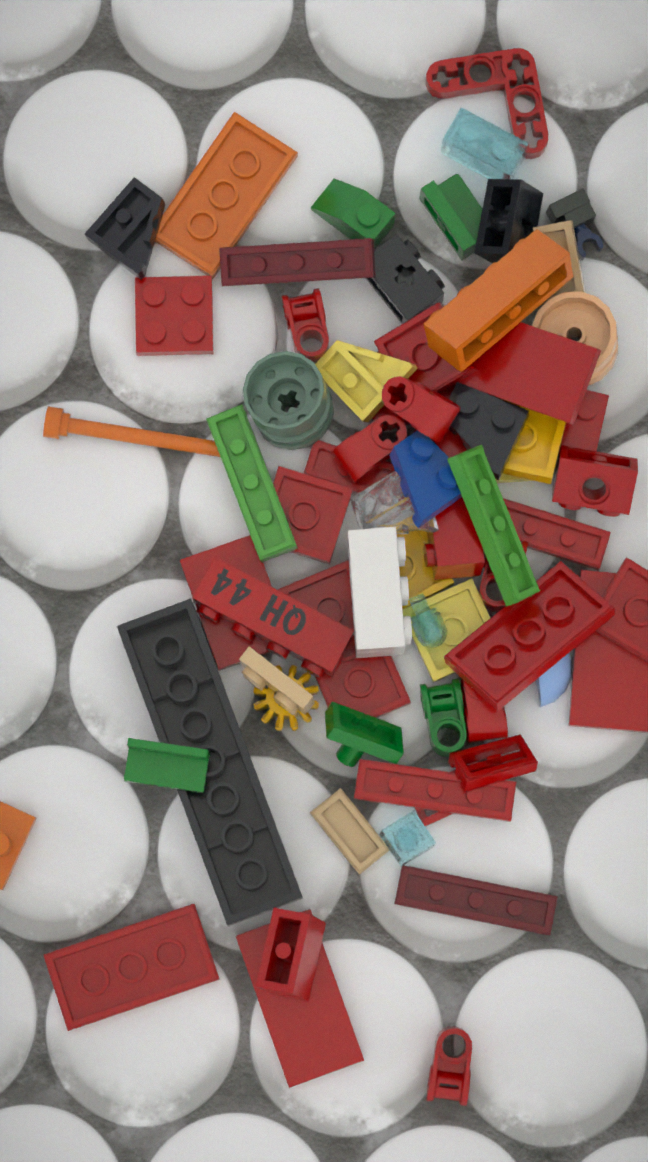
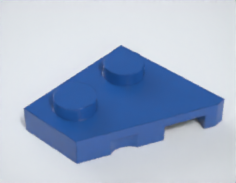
[389,430,462,528]

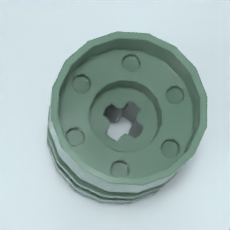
[243,351,334,450]

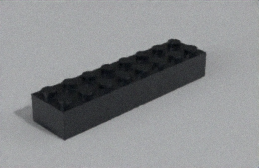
[117,599,303,927]

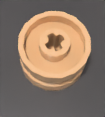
[532,291,618,386]

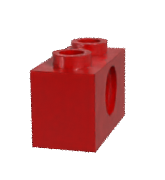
[552,445,638,517]

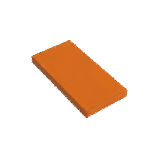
[155,112,298,279]

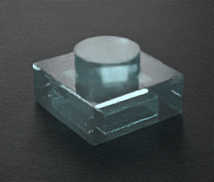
[379,811,436,867]

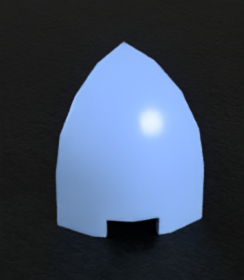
[535,652,572,707]

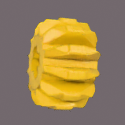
[253,665,319,731]

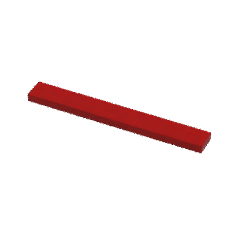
[304,440,611,571]

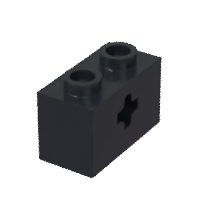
[475,179,544,263]
[365,233,445,324]

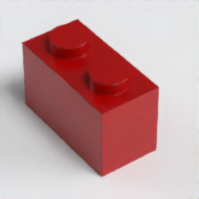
[256,908,326,1001]

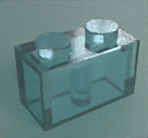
[441,107,529,179]

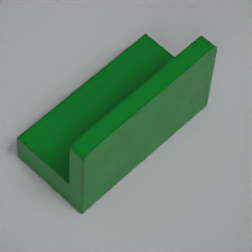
[419,174,482,261]
[124,738,210,793]

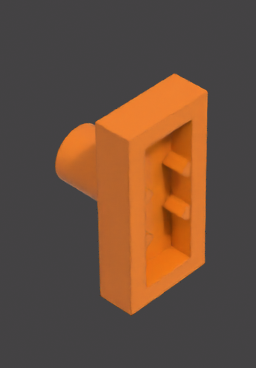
[0,801,37,890]

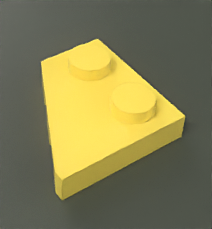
[315,340,418,423]

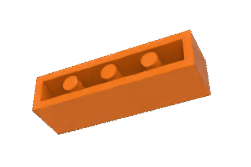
[424,229,573,372]

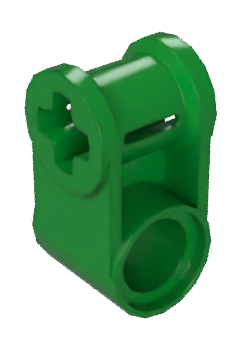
[419,678,466,757]

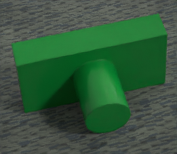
[325,701,404,767]

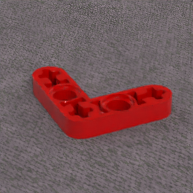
[426,48,549,159]

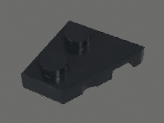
[85,177,165,280]
[449,382,529,481]

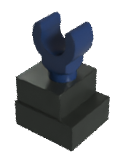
[545,188,603,260]

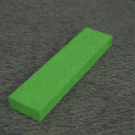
[206,404,298,563]
[447,445,540,606]

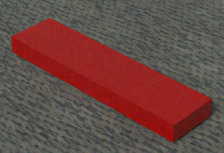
[354,759,516,822]

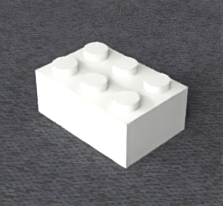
[347,527,412,658]

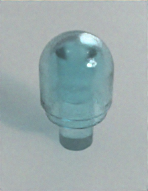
[409,593,447,648]

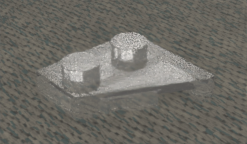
[350,471,439,534]

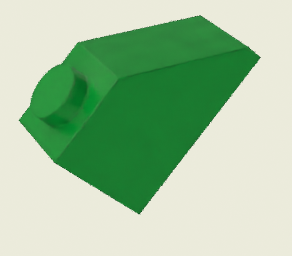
[311,178,396,250]

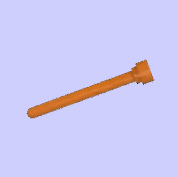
[43,406,220,457]

